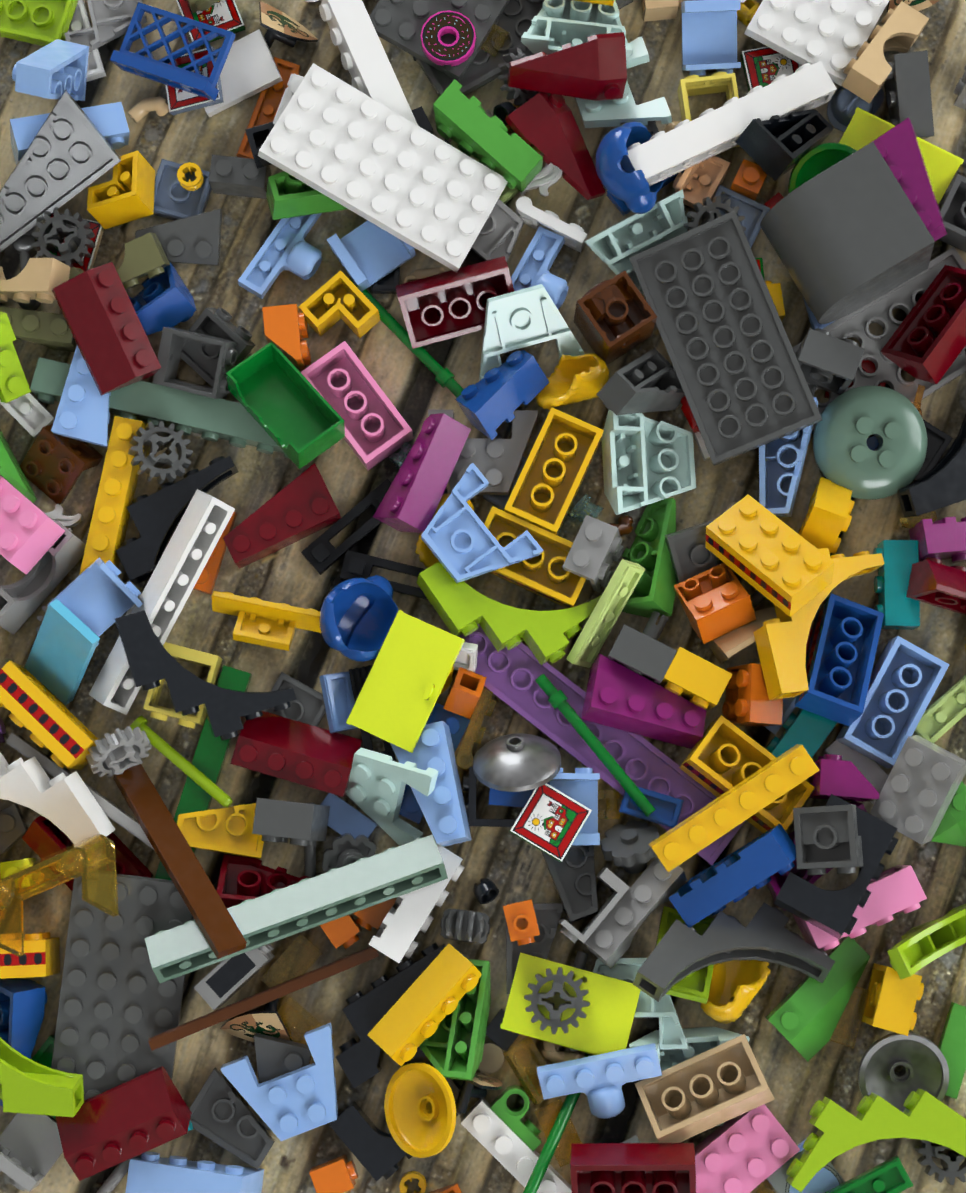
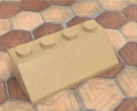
[635,1034,775,1143]

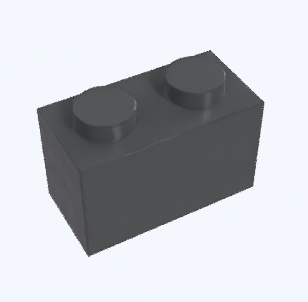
[208,155,272,199]

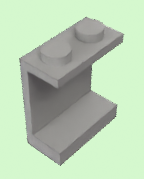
[559,867,630,943]

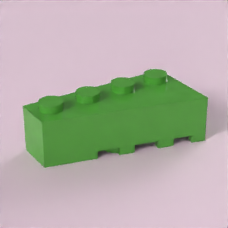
[433,79,543,193]
[266,171,347,220]

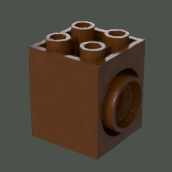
[573,270,657,365]

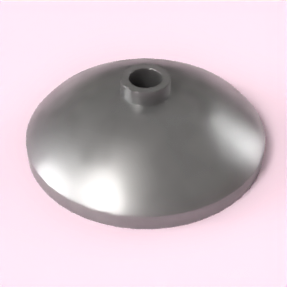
[473,733,561,792]
[858,1032,949,1112]

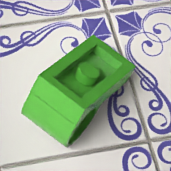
[490,1085,542,1152]

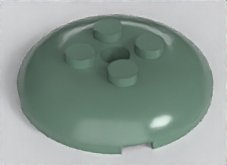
[813,385,928,500]

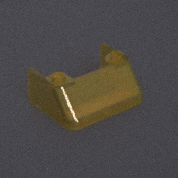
[0,834,119,957]

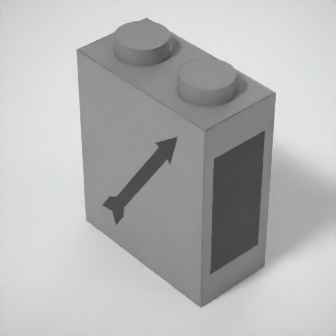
[193,944,275,1010]

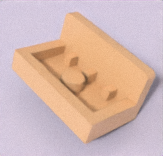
[673,156,731,208]

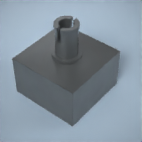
[607,611,677,685]

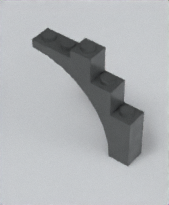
[633,902,835,1002]

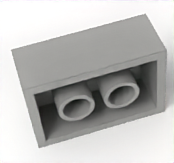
[870,735,966,845]

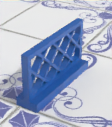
[110,2,236,101]

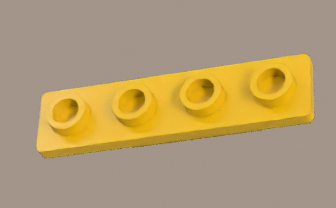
[211,591,321,651]

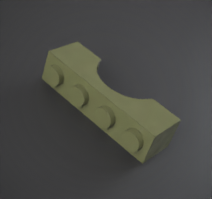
[69,232,170,290]
[0,306,77,352]

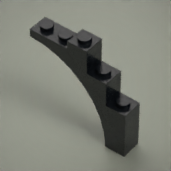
[897,348,966,517]
[115,610,297,741]

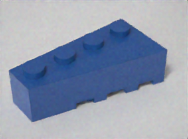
[669,824,796,928]

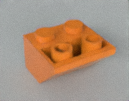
[262,304,311,372]
[673,562,756,644]
[722,663,783,726]

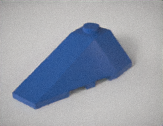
[128,262,197,335]
[0,978,47,1107]

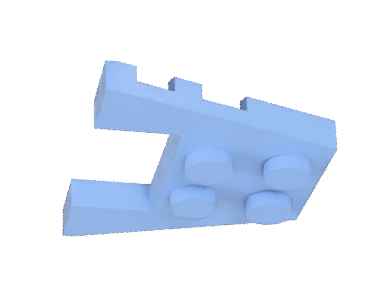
[421,463,543,583]
[220,1023,338,1141]

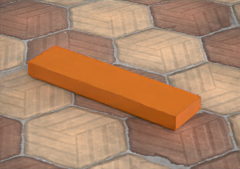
[236,57,301,159]

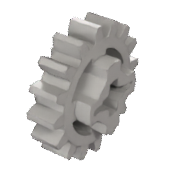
[86,726,152,778]

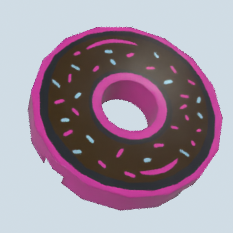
[420,10,476,66]

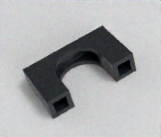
[774,794,899,939]
[329,1047,461,1182]

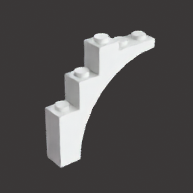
[0,752,116,853]

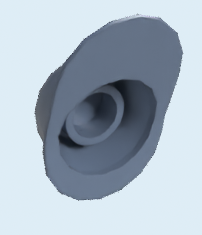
[827,86,884,132]

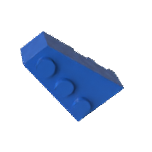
[455,349,549,440]

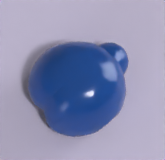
[596,122,664,214]
[319,575,398,662]

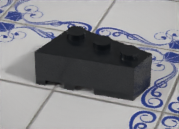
[736,109,834,181]

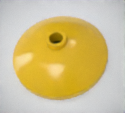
[384,1063,456,1158]

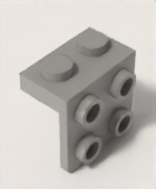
[562,515,624,592]
[0,1113,63,1192]

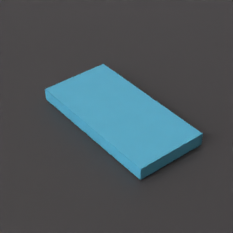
[25,599,100,705]

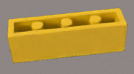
[367,943,482,1067]

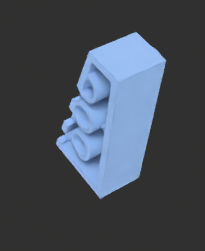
[12,39,89,101]
[10,102,130,165]
[759,397,819,518]
[390,721,472,847]
[125,1152,264,1193]

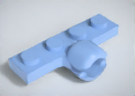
[238,213,322,299]
[511,226,569,309]
[537,1043,662,1119]

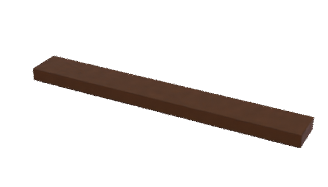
[113,764,247,959]
[148,946,379,1051]

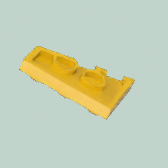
[176,803,264,859]

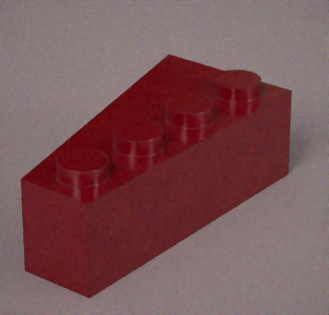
[223,463,341,569]

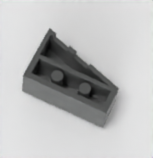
[884,50,934,139]
[597,348,685,415]

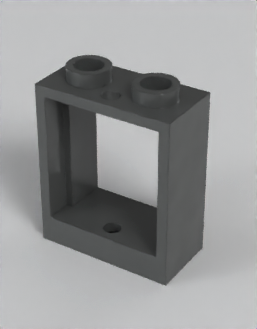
[153,327,238,399]

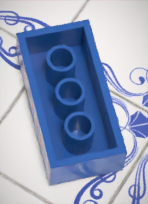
[795,593,884,727]

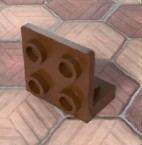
[20,424,103,505]

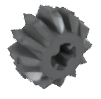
[440,909,491,944]

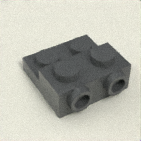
[180,307,255,387]
[793,804,863,875]

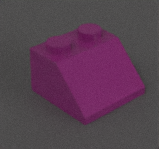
[808,754,879,802]

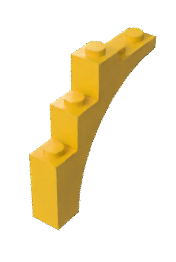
[753,545,885,701]

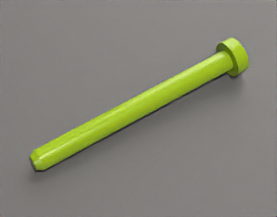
[130,716,233,808]

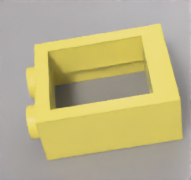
[677,72,740,148]
[143,642,223,729]

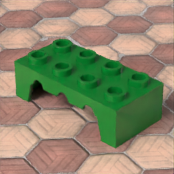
[226,341,345,469]

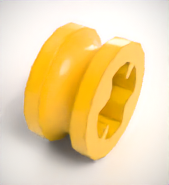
[177,162,204,191]
[399,1171,427,1193]

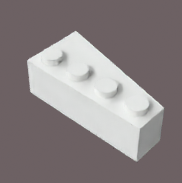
[369,843,465,963]

